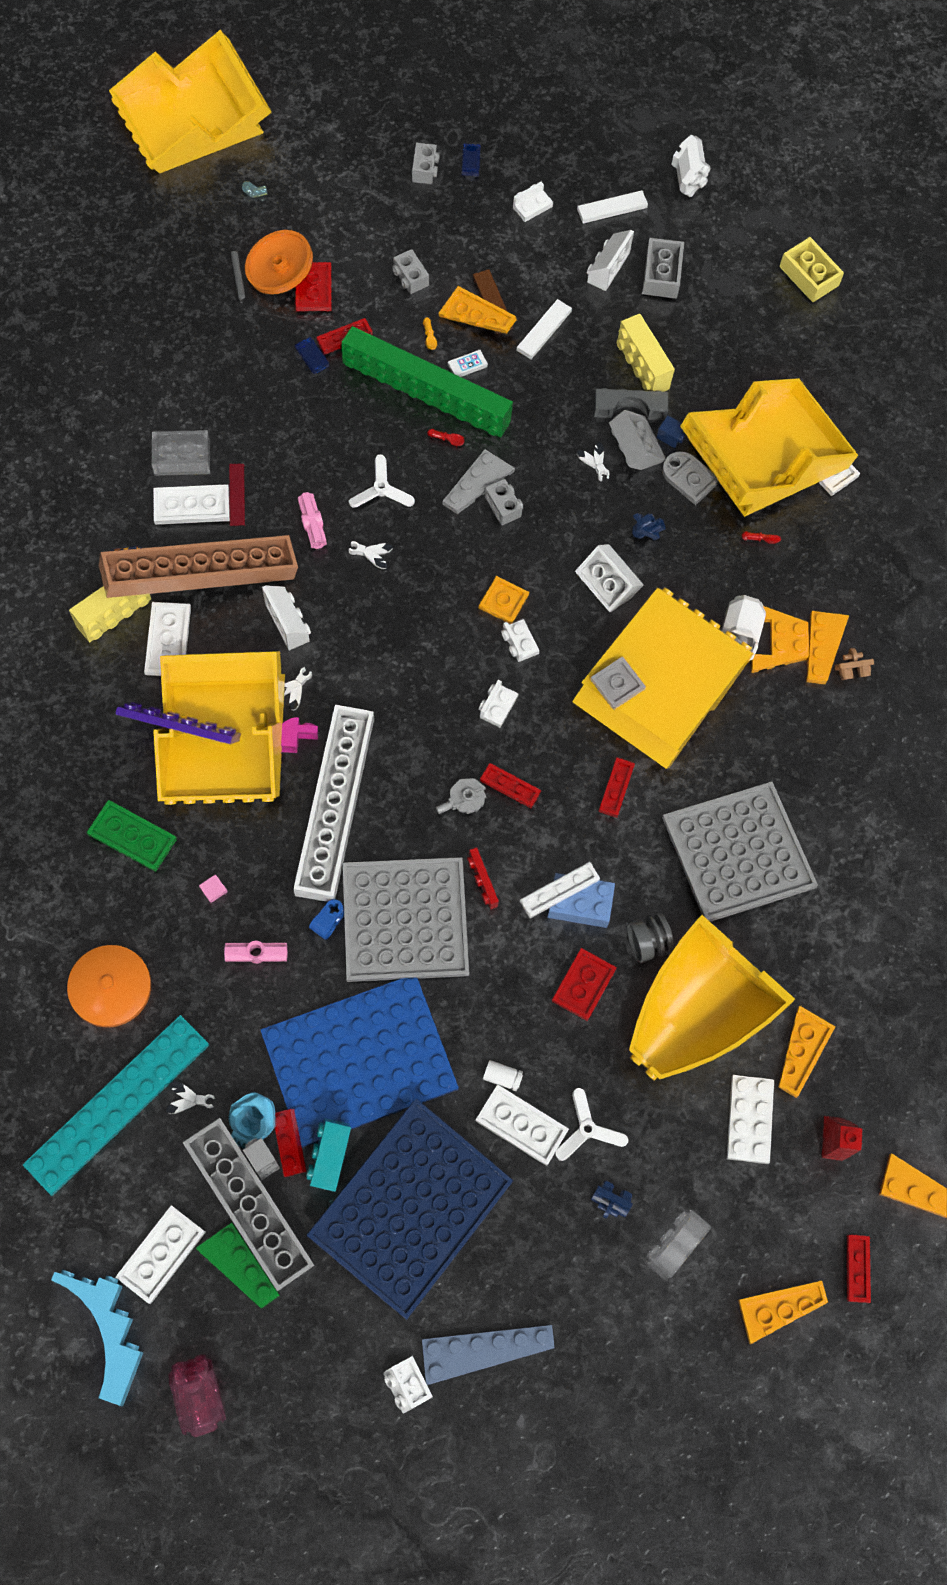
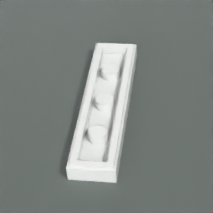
[577,191,648,223]
[517,299,572,359]
[520,862,600,918]

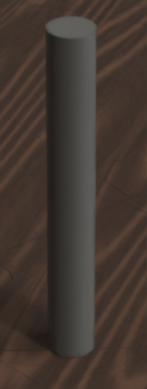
[231,251,245,299]

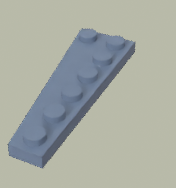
[422,1325,555,1385]

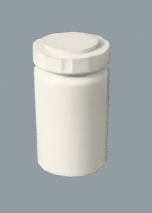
[483,1060,523,1091]

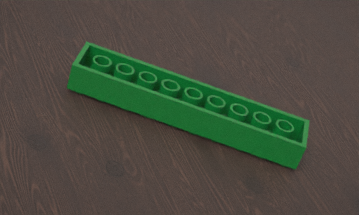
[342,326,513,438]

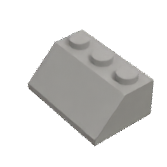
[609,410,666,470]

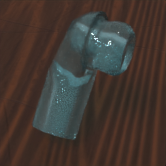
[242,181,267,197]

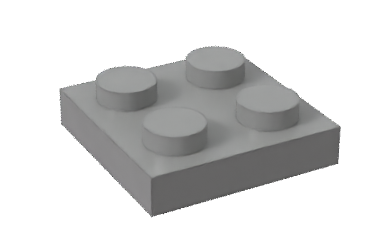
[590,657,646,710]

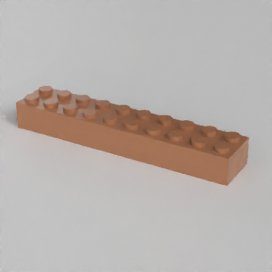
[99,535,298,598]

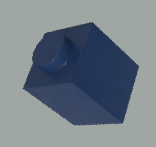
[657,415,686,448]

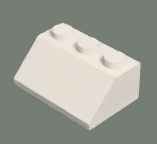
[587,230,634,291]
[575,544,643,612]
[262,586,311,650]

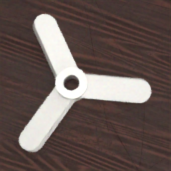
[349,455,415,508]
[556,1088,628,1161]

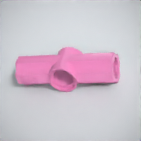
[298,492,327,549]
[224,941,288,964]

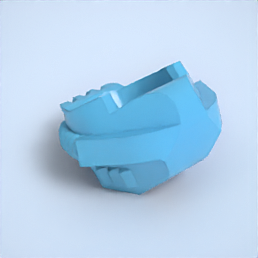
[229,1092,276,1149]

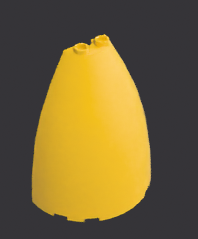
[629,915,795,1081]

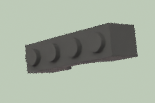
[594,388,668,421]

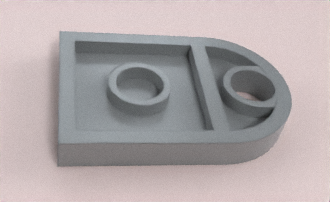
[663,452,720,505]

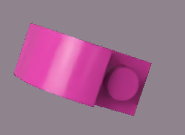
[281,717,318,753]

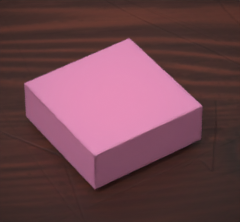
[199,874,227,903]

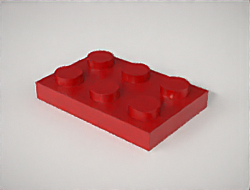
[296,262,332,311]
[552,948,617,1021]

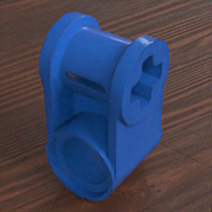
[309,899,344,940]

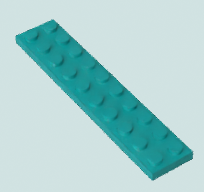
[23,1015,209,1196]

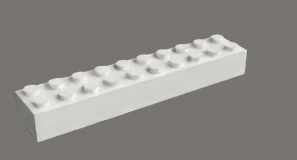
[294,705,374,902]

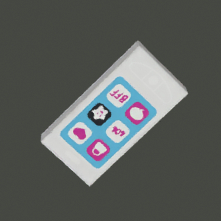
[448,350,488,377]

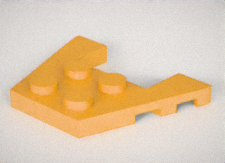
[751,606,809,673]

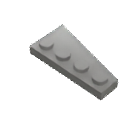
[443,449,515,514]

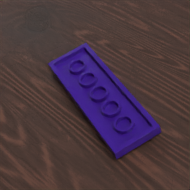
[116,702,241,744]

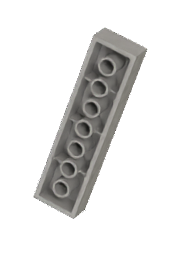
[182,1118,314,1291]

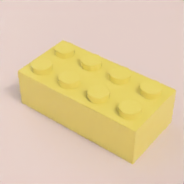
[617,314,675,392]
[69,586,151,643]

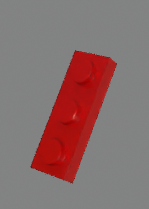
[316,318,373,355]
[599,758,635,818]
[480,763,541,809]
[467,848,499,910]
[275,1109,306,1177]
[847,1235,871,1303]

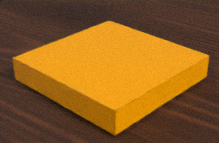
[479,576,529,624]

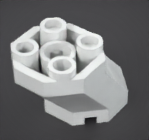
[672,135,711,197]
[721,595,766,661]

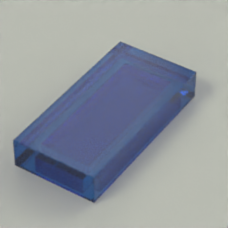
[462,144,481,176]
[295,337,329,374]

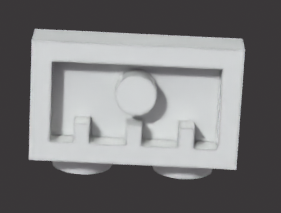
[513,182,553,222]
[501,619,539,662]
[479,680,518,728]
[383,1356,433,1413]

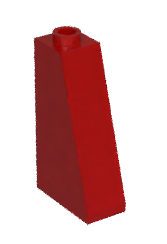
[822,1116,862,1161]

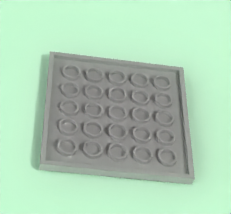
[662,782,818,922]
[343,857,469,982]

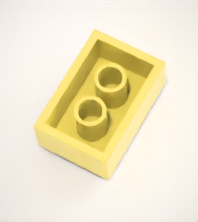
[779,237,844,302]

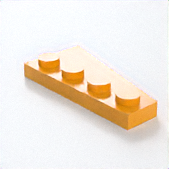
[438,286,517,334]
[807,611,849,684]
[778,1006,835,1098]
[879,1153,947,1218]
[738,1281,828,1344]

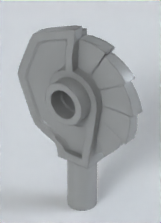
[436,779,486,814]

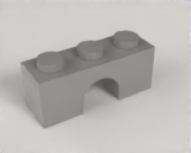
[243,1138,280,1180]

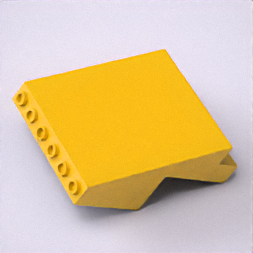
[109,30,272,173]
[680,378,858,517]
[572,587,754,769]
[154,651,285,804]

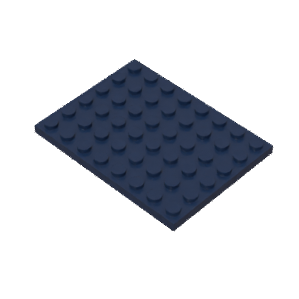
[306,1099,513,1320]

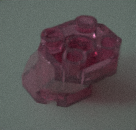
[168,1354,226,1437]

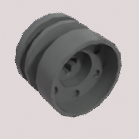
[627,912,674,963]

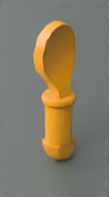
[423,317,437,350]

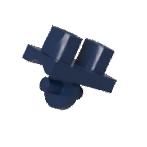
[632,513,666,540]
[591,1180,633,1219]

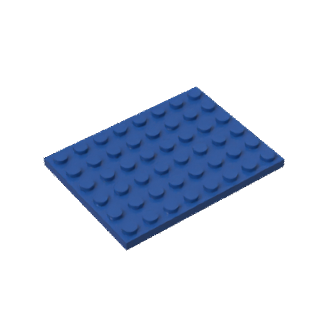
[261,978,459,1148]

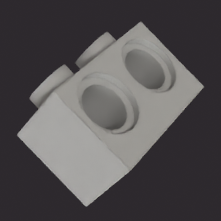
[412,143,439,184]
[392,249,429,294]
[485,479,523,525]

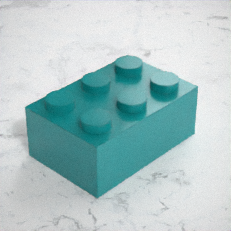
[306,1118,351,1192]

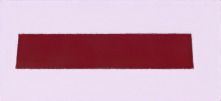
[229,464,245,526]

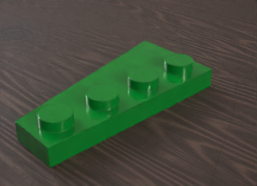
[196,1223,280,1309]

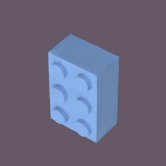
[548,873,615,928]

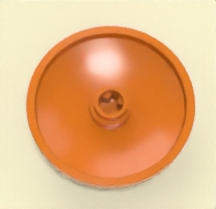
[245,230,313,294]
[67,945,151,1027]

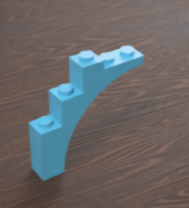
[52,1270,143,1406]

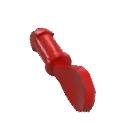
[427,429,465,446]
[741,531,781,544]

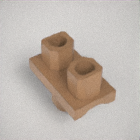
[835,648,874,680]

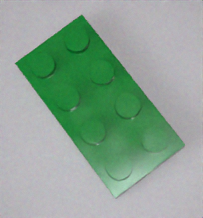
[87,800,177,872]

